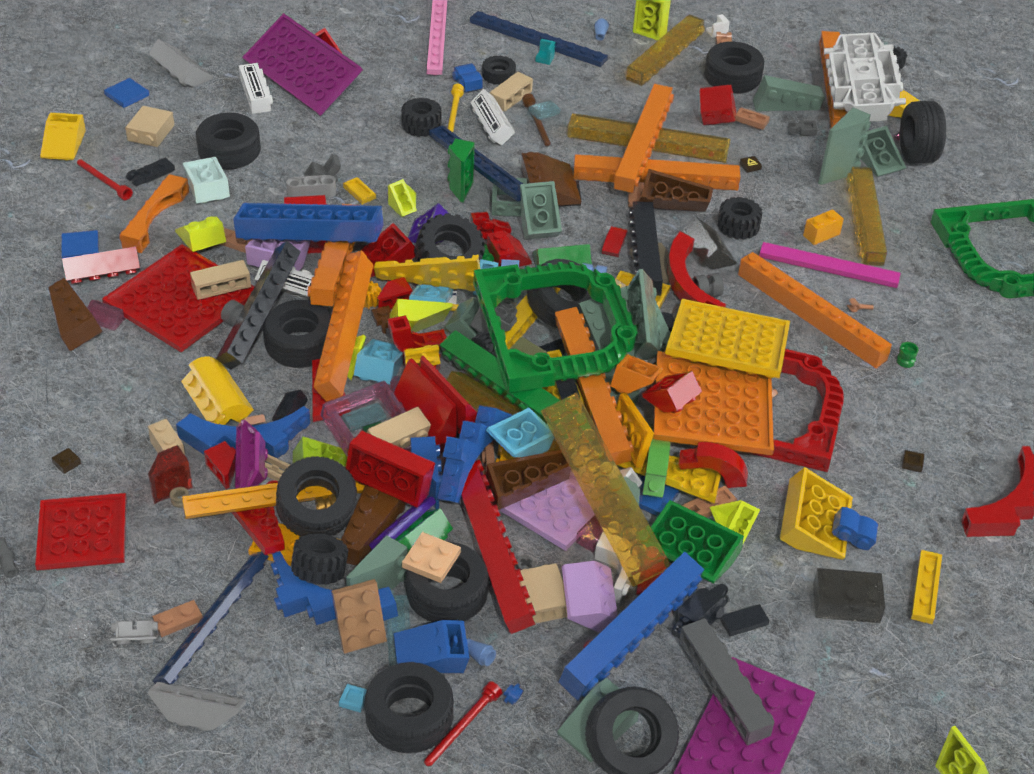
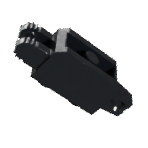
[672,584,729,639]

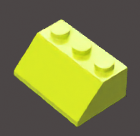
[633,0,671,41]

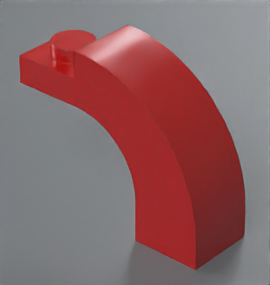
[388,315,447,352]
[679,442,748,488]

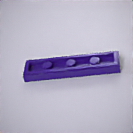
[369,496,436,550]

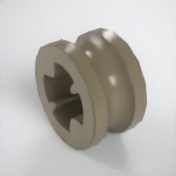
[170,487,189,508]

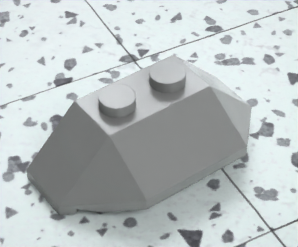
[148,682,246,731]

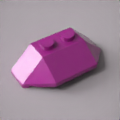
[235,420,268,489]

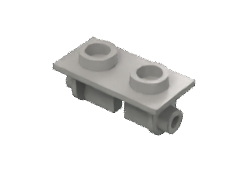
[110,620,159,644]

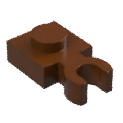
[371,305,391,334]

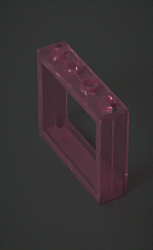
[320,380,411,456]

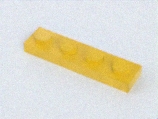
[911,550,942,624]

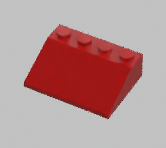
[420,355,477,434]
[392,358,456,454]

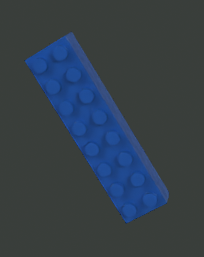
[233,203,384,243]
[559,552,704,701]

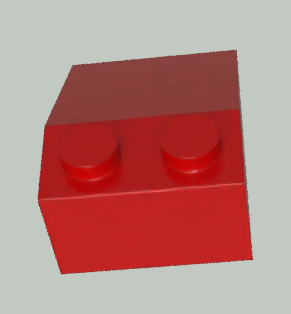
[362,223,416,277]

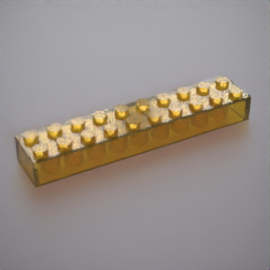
[541,392,670,587]

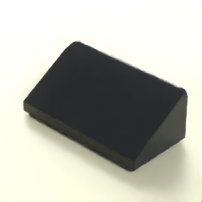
[272,389,308,421]

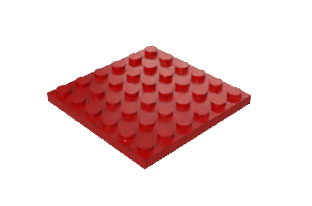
[102,244,255,352]

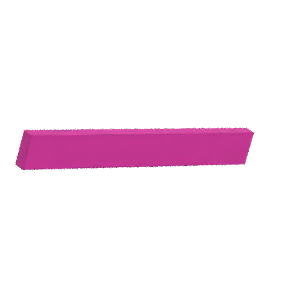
[759,242,901,288]

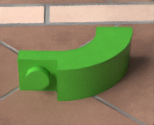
[643,439,670,498]

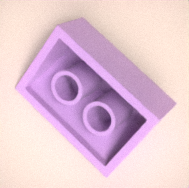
[245,239,310,271]
[562,561,618,633]

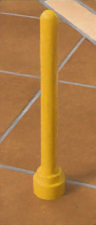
[447,84,464,132]

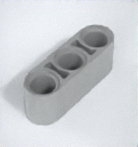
[286,175,336,198]

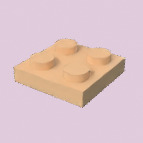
[402,532,461,583]

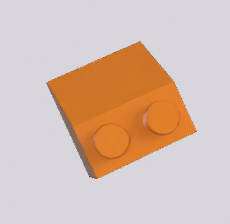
[610,354,664,393]

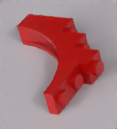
[961,446,1034,537]

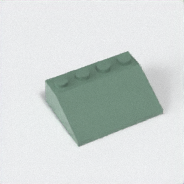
[818,107,871,185]
[627,269,663,359]

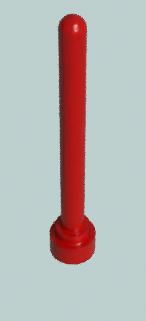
[77,159,133,201]
[424,681,503,767]

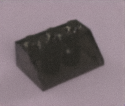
[682,216,737,270]

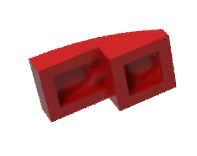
[471,212,493,239]
[602,226,628,258]

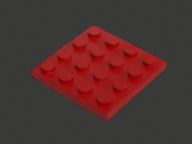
[35,493,127,571]

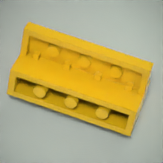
[181,356,254,425]

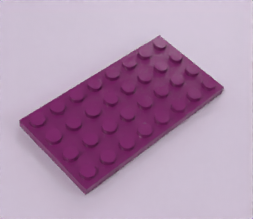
[242,13,363,116]
[674,657,816,774]

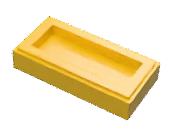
[343,177,376,205]

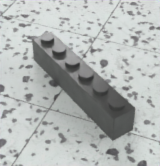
[680,618,774,745]

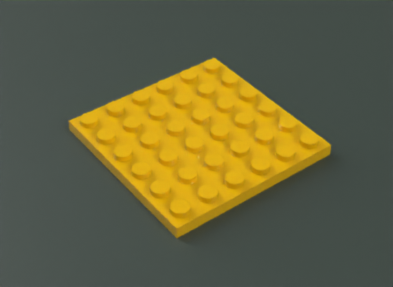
[665,299,790,378]

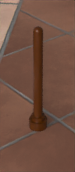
[522,93,551,147]

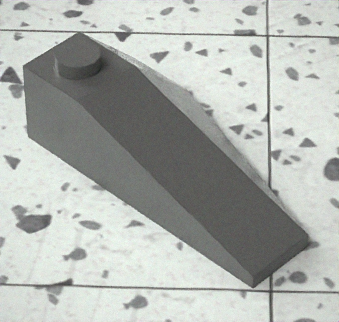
[470,297,517,333]

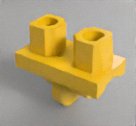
[404,345,440,367]

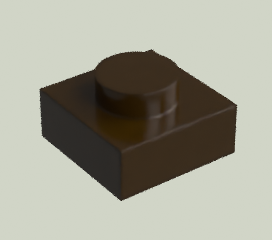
[51,448,81,474]

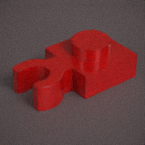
[480,217,512,234]

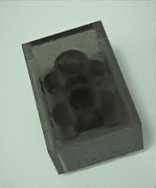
[813,568,886,623]

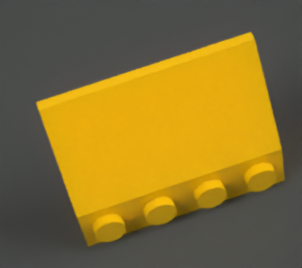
[780,467,853,560]

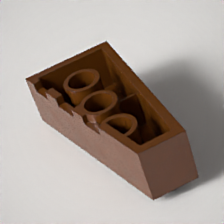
[639,169,713,212]
[48,278,103,351]
[486,449,572,510]
[341,485,406,566]

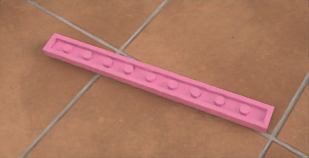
[427,0,447,75]

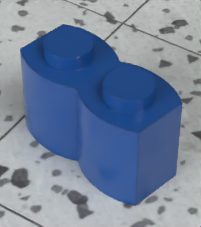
[452,63,483,92]
[832,507,878,550]

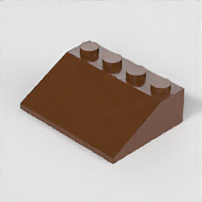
[521,152,582,205]

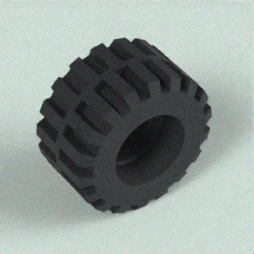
[401,97,442,137]
[717,197,763,240]
[291,534,348,585]

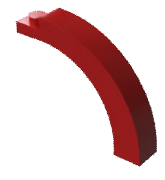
[667,231,726,308]

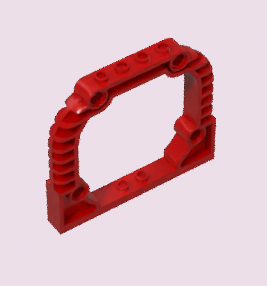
[742,349,844,472]

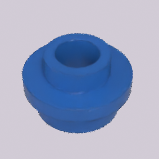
[503,684,524,705]

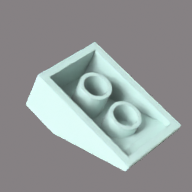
[183,157,230,204]

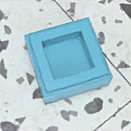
[339,684,367,713]

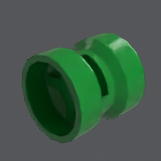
[896,342,919,368]

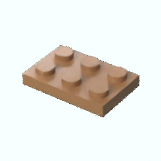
[331,579,387,654]

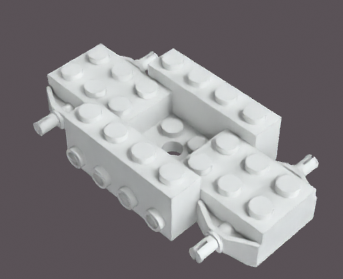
[824,33,906,122]

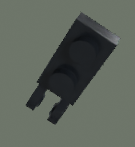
[126,157,175,186]

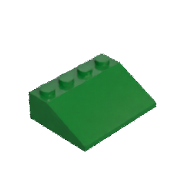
[639,500,744,584]

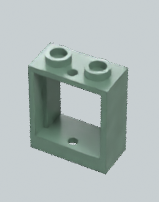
[492,178,527,217]

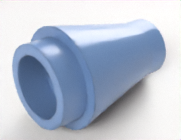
[594,18,609,40]
[467,638,496,666]

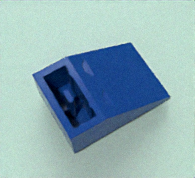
[411,436,443,509]
[393,620,470,673]

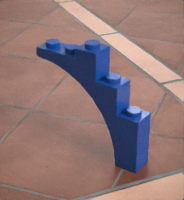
[437,405,513,503]
[176,406,310,458]
[270,551,398,625]

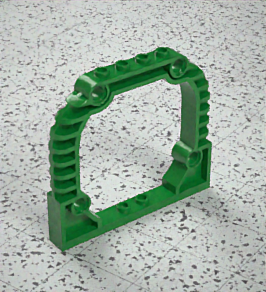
[930,199,1034,298]
[473,262,638,393]

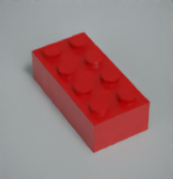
[346,431,435,508]

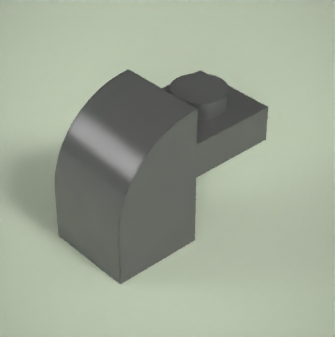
[304,154,341,182]

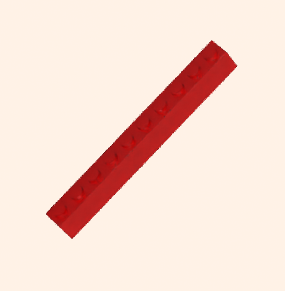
[461,459,536,634]

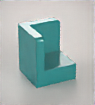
[535,39,555,65]

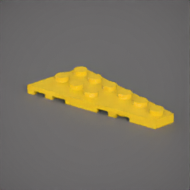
[374,255,480,291]
[601,451,721,504]

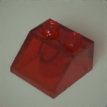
[148,445,193,504]

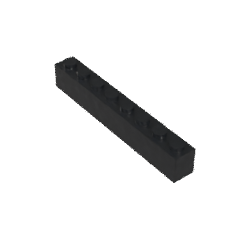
[629,201,663,296]
[216,241,301,370]

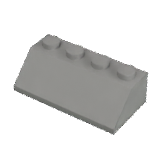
[149,38,214,87]

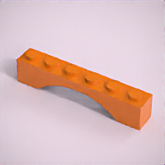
[120,174,189,253]

